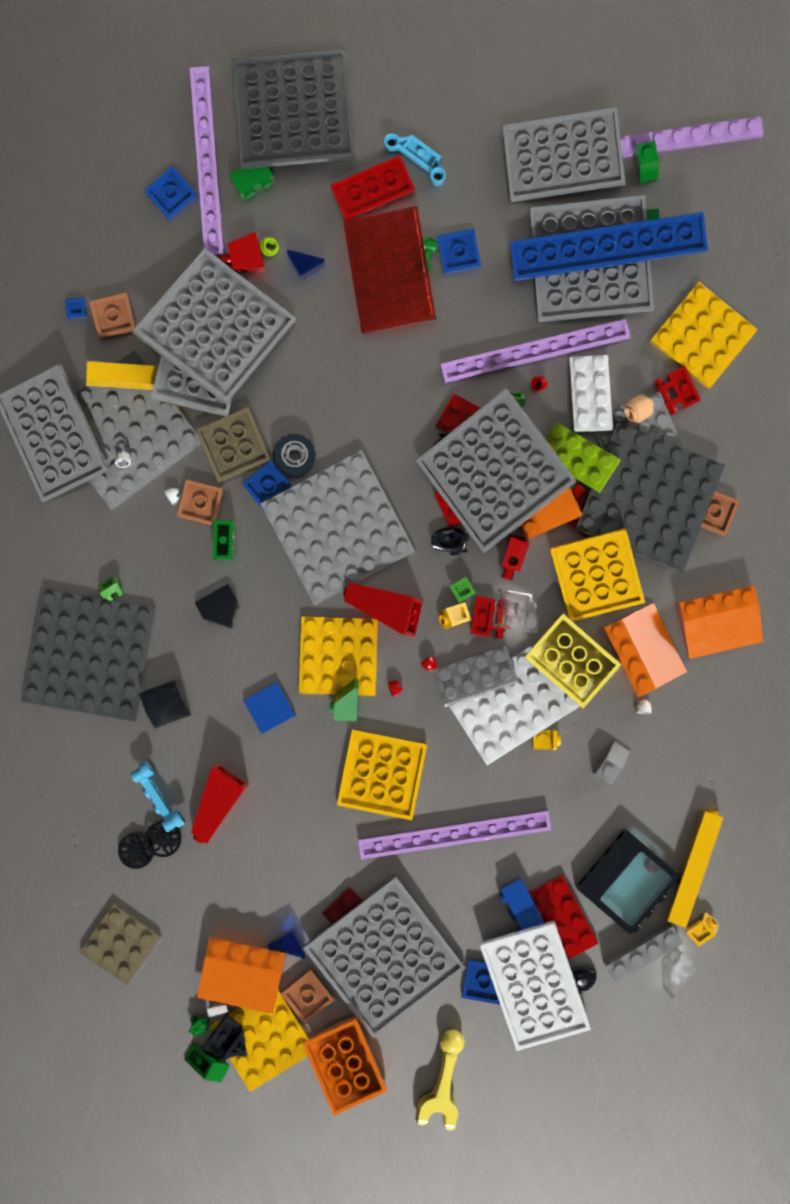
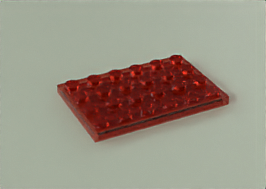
[343,206,437,335]

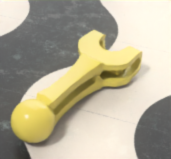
[416,1029,465,1131]

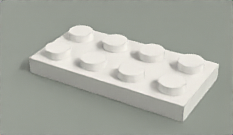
[569,355,613,432]

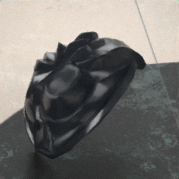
[431,527,469,556]
[571,968,597,994]

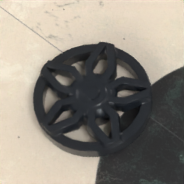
[145,821,181,857]
[118,832,155,869]

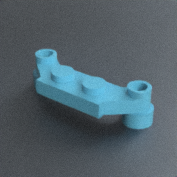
[384,133,446,186]
[130,761,185,832]

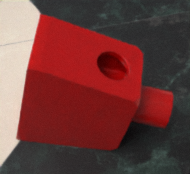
[219,232,266,274]
[501,534,529,580]

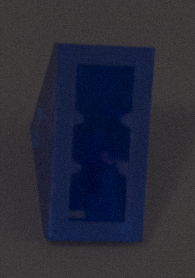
[287,250,326,281]
[267,927,306,959]

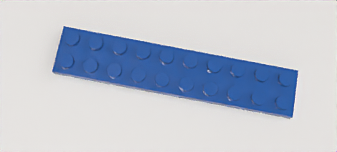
[510,212,708,281]

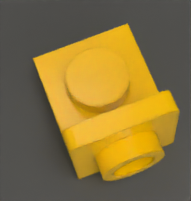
[438,602,471,630]
[533,730,561,750]
[686,912,718,947]

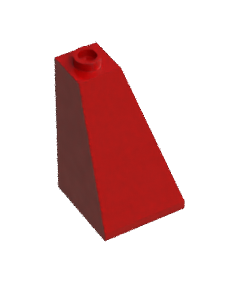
[343,582,423,638]
[191,763,249,844]

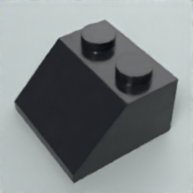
[139,680,191,728]

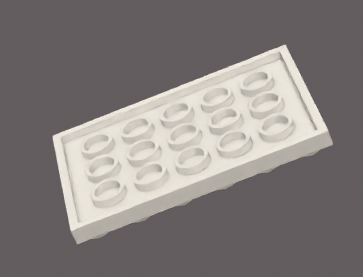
[449,643,580,766]
[480,921,591,1051]

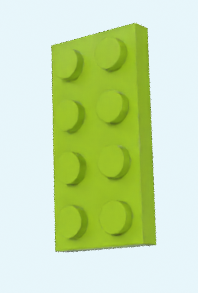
[545,422,621,493]

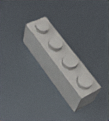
[603,923,683,983]

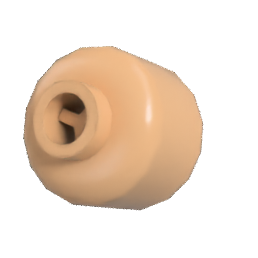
[624,394,654,423]

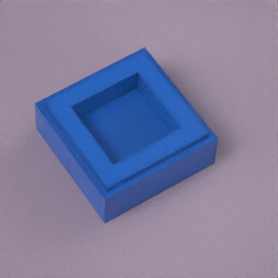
[65,297,87,320]

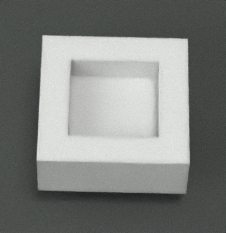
[207,1002,231,1017]

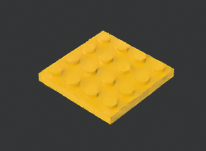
[650,282,758,389]
[550,528,645,621]
[299,617,378,696]
[337,729,427,820]
[210,989,309,1092]

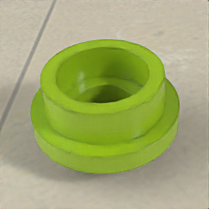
[260,237,279,257]

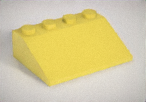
[525,614,621,708]

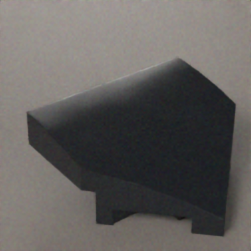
[195,584,239,629]
[203,1014,247,1061]

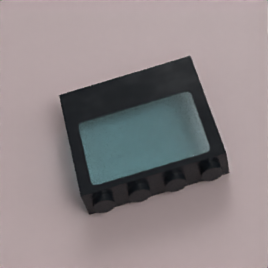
[575,828,680,935]

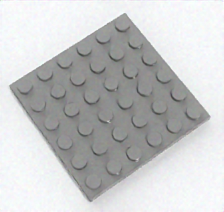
[530,195,654,322]
[133,248,296,404]
[75,350,201,510]
[416,388,577,553]
[260,450,415,605]
[303,876,466,1039]

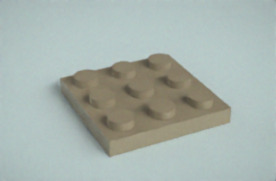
[196,407,271,483]
[80,904,161,985]

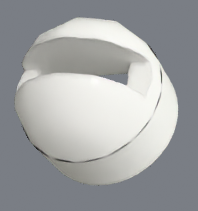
[115,451,131,468]
[165,488,181,505]
[636,700,652,714]

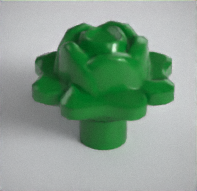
[188,1015,210,1036]

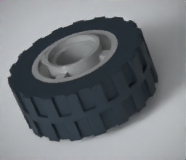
[273,433,316,478]

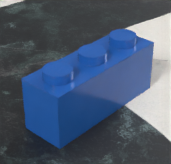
[498,876,544,931]

